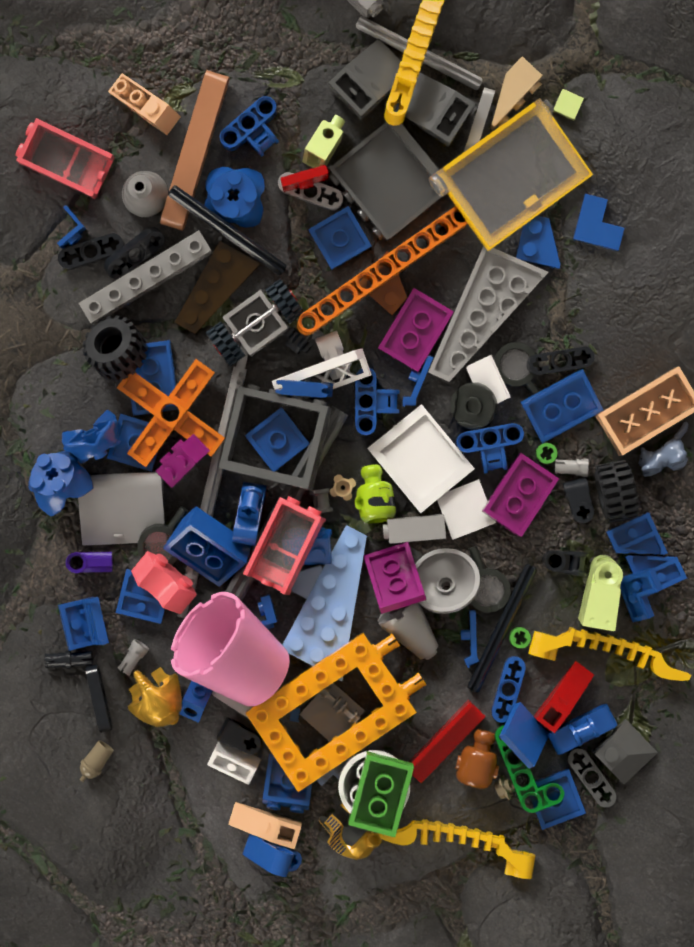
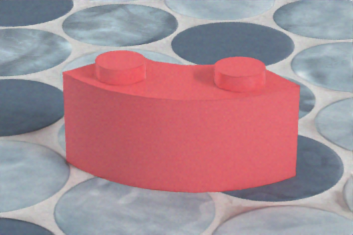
[131,551,197,614]

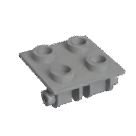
[299,683,365,742]

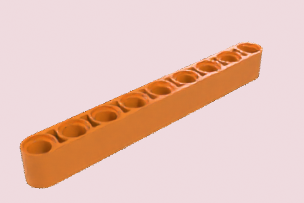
[297,206,468,335]

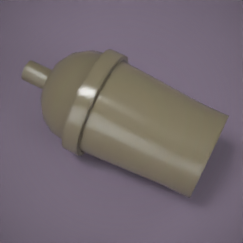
[80,740,114,782]

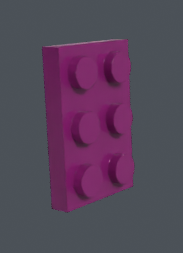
[378,288,454,372]
[481,453,559,537]
[364,542,427,614]

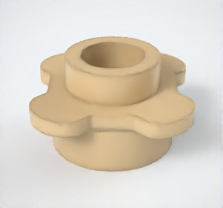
[330,475,356,501]

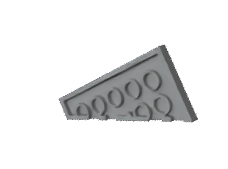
[428,246,548,382]

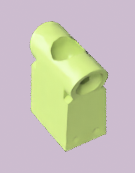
[578,555,623,631]

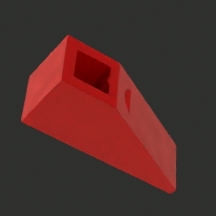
[534,661,594,733]

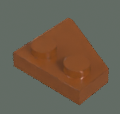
[359,251,407,315]

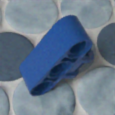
[220,96,279,157]
[355,368,400,436]
[456,423,524,474]
[232,482,267,546]
[547,704,618,755]
[243,833,302,877]

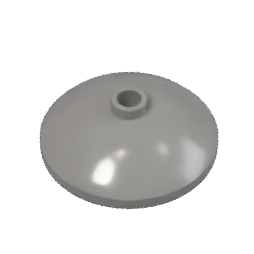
[415,548,480,614]

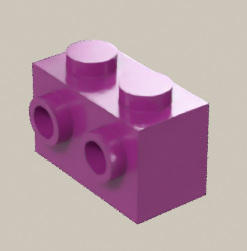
[155,434,210,488]

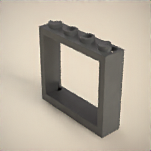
[219,384,333,491]

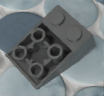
[328,39,401,121]
[394,73,475,147]

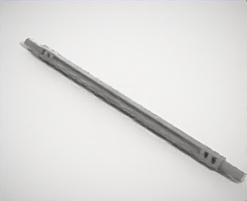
[177,344,249,618]

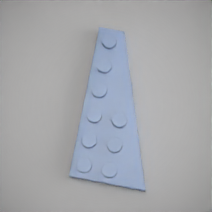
[283,525,367,681]

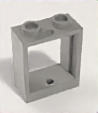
[383,514,446,544]

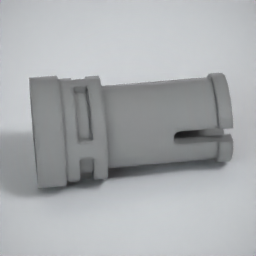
[555,458,589,477]
[118,639,149,675]

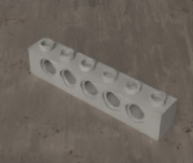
[79,230,213,325]

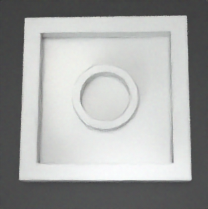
[437,479,496,540]

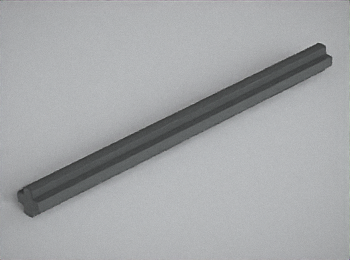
[225,406,349,601]

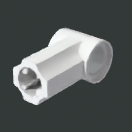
[315,330,350,381]

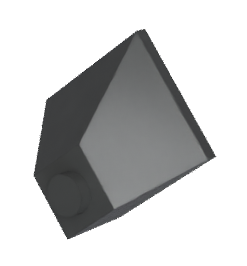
[592,719,658,784]

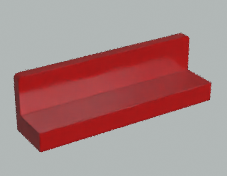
[409,699,486,783]

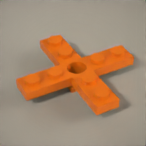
[117,359,225,467]

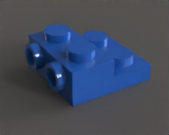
[262,754,312,813]

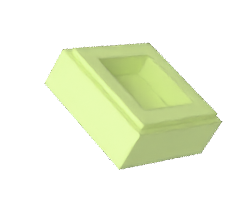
[553,89,584,121]

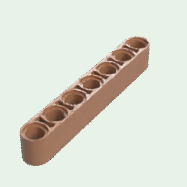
[160,70,230,231]

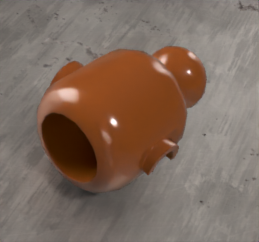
[455,729,499,789]

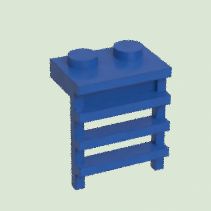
[58,597,109,651]

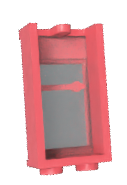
[16,118,115,199]
[243,496,326,595]

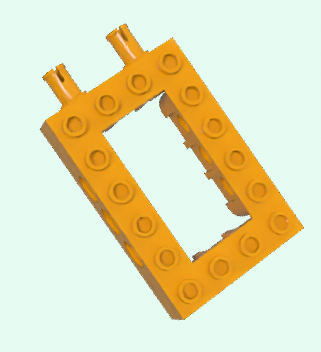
[246,632,426,792]

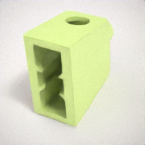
[302,115,345,168]

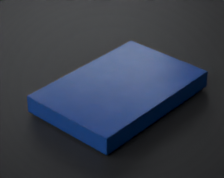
[131,340,179,416]
[520,369,604,444]

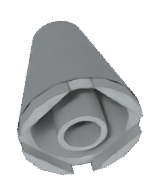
[122,171,168,217]
[378,602,438,660]

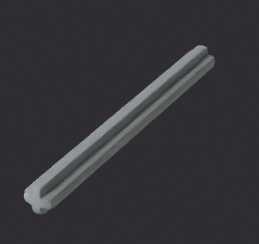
[356,16,483,90]

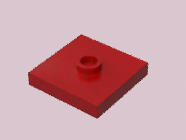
[280,165,329,192]

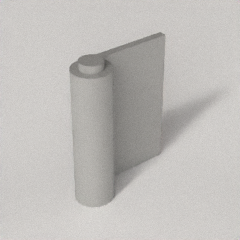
[78,472,166,545]

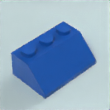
[163,506,252,587]

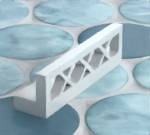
[272,349,372,399]

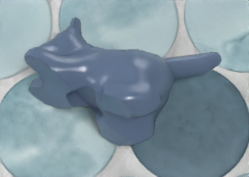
[638,421,689,477]

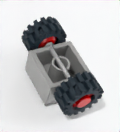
[206,279,304,367]

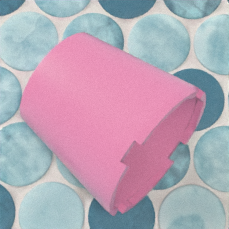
[171,592,289,707]

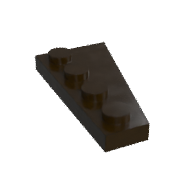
[175,241,261,334]

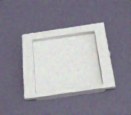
[367,404,475,513]

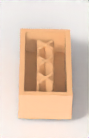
[595,367,694,456]

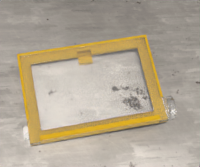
[428,98,593,251]

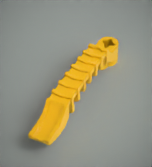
[384,0,445,126]
[528,627,691,681]
[377,819,536,879]

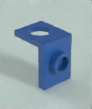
[57,205,86,249]
[179,681,212,723]

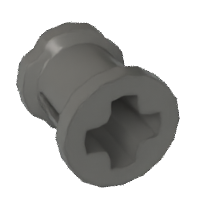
[309,488,333,513]

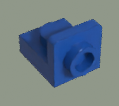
[258,594,278,629]

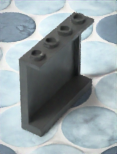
[328,122,447,242]

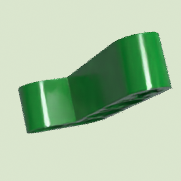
[495,725,564,813]

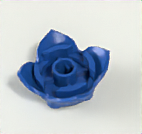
[204,167,265,228]
[62,410,121,463]
[28,451,94,517]

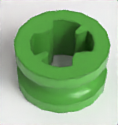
[536,443,558,464]
[509,627,531,648]

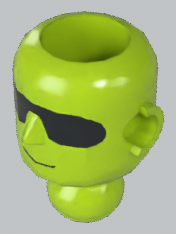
[355,465,396,523]

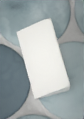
[466,355,510,403]
[207,741,261,785]

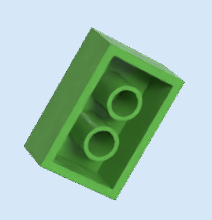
[348,751,414,837]

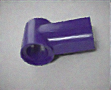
[66,552,113,573]

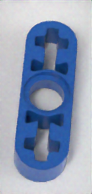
[491,656,526,723]

